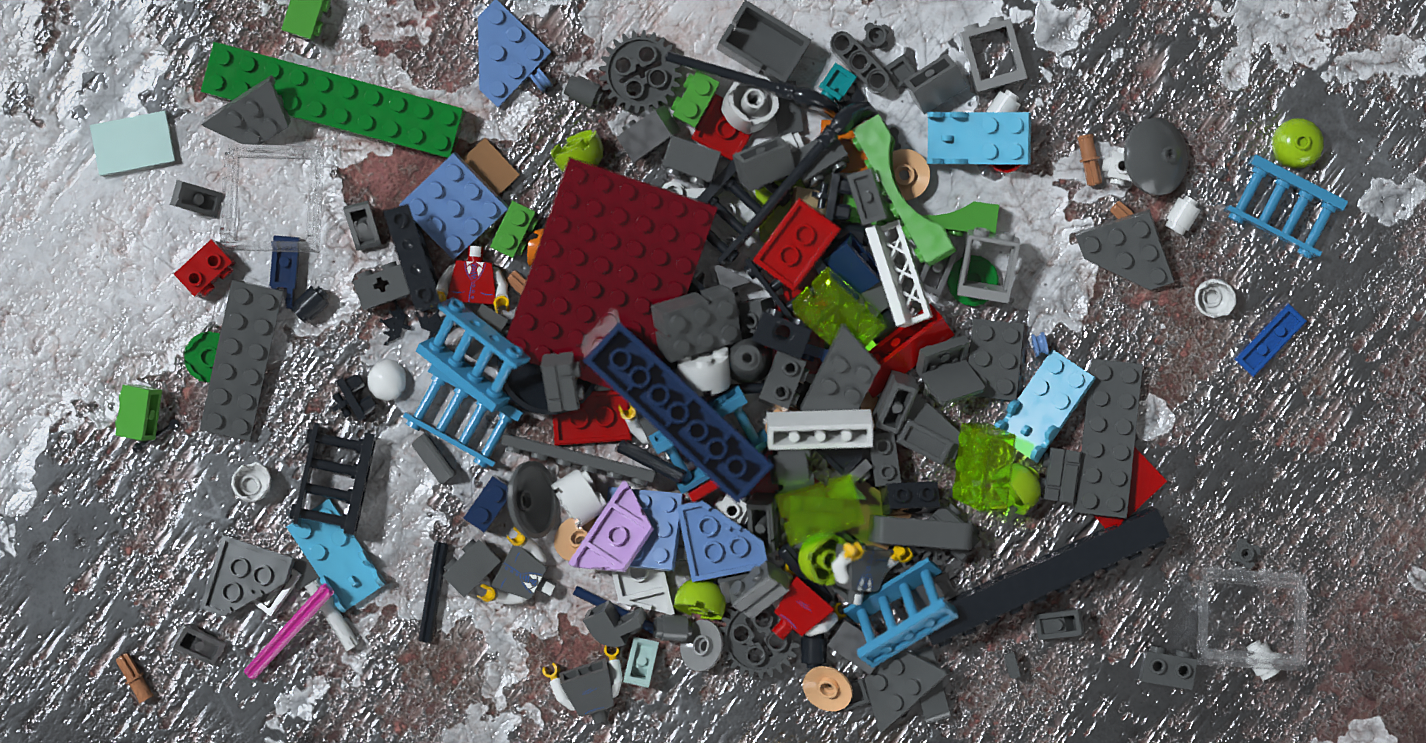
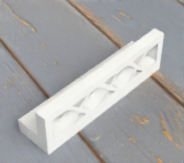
[865,219,933,328]

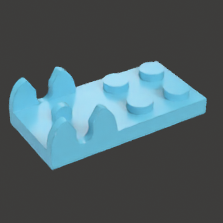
[926,112,1031,165]
[993,349,1096,463]
[287,498,387,613]

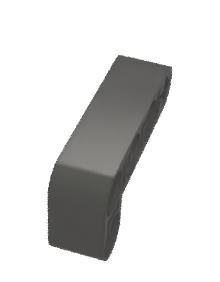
[868,515,974,550]

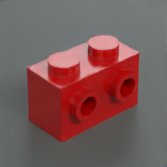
[174,239,236,298]

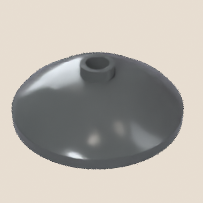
[1124,118,1188,196]
[507,461,558,539]

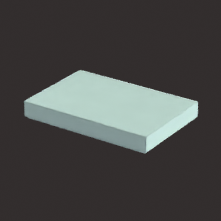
[90,111,176,176]

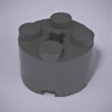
[768,449,814,496]

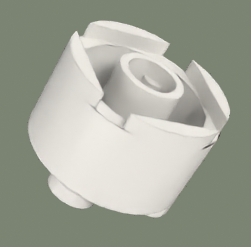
[721,74,779,134]
[677,346,731,396]
[551,469,607,529]

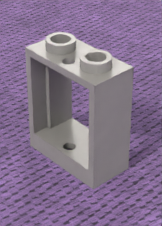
[959,16,1027,94]
[957,227,1020,303]

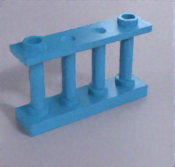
[1224,154,1348,259]
[416,297,530,412]
[403,364,525,469]
[648,385,768,494]
[843,558,958,668]

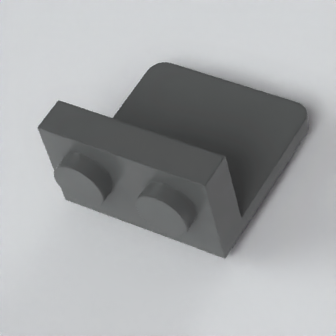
[916,335,985,405]

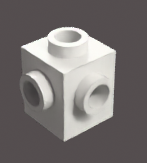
[1102,147,1132,186]
[713,494,747,525]

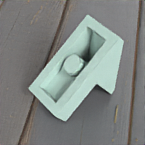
[623,637,659,688]

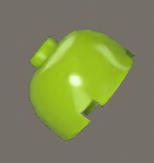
[1271,118,1324,170]
[550,130,603,172]
[990,463,1041,515]
[798,533,847,585]
[673,578,726,620]

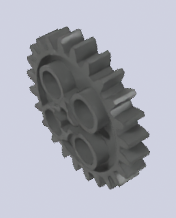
[599,30,682,114]
[718,604,801,679]

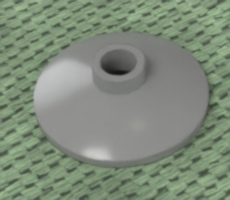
[680,620,723,671]

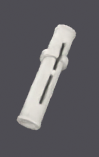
[305,578,360,652]

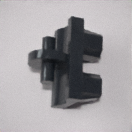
[811,173,853,222]
[331,374,378,421]

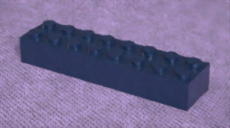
[583,322,773,504]

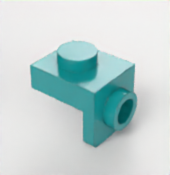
[818,62,857,103]

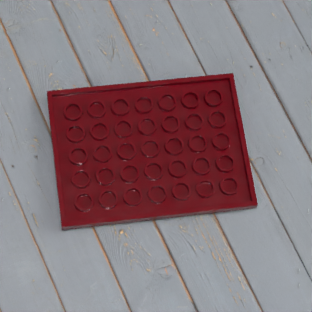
[506,156,717,390]

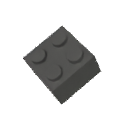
[662,136,721,187]

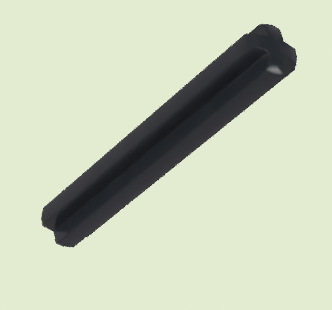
[418,541,448,643]

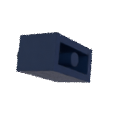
[823,232,881,297]
[463,475,508,533]

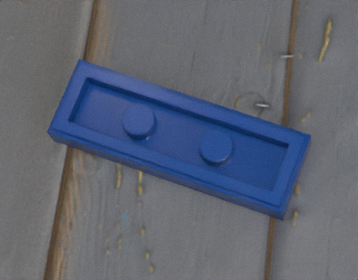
[1234,303,1307,377]

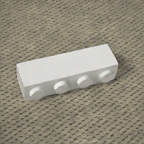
[767,409,873,450]

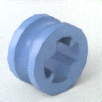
[529,68,553,94]
[1031,332,1049,357]

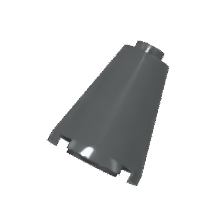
[725,333,772,384]

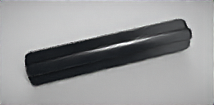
[617,440,686,483]
[778,544,833,604]

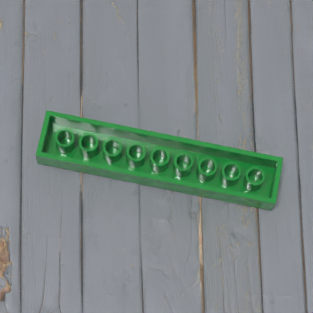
[200,42,466,159]

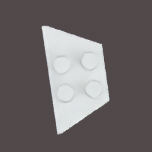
[611,567,675,615]

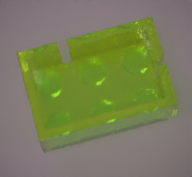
[792,267,886,346]
[952,423,1016,512]
[775,474,865,546]

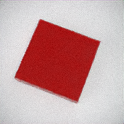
[691,94,752,161]

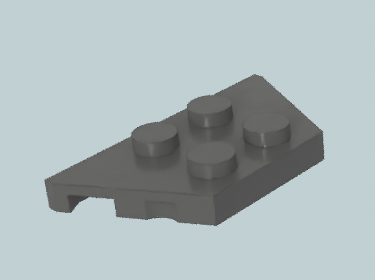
[201,75,291,149]
[801,323,880,411]
[864,648,951,733]

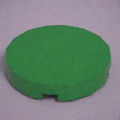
[947,255,999,306]
[184,331,220,383]

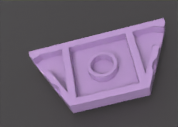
[568,480,654,572]

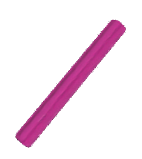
[244,583,334,680]

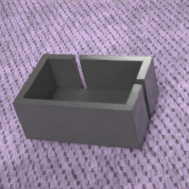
[717,0,811,83]
[651,284,742,362]

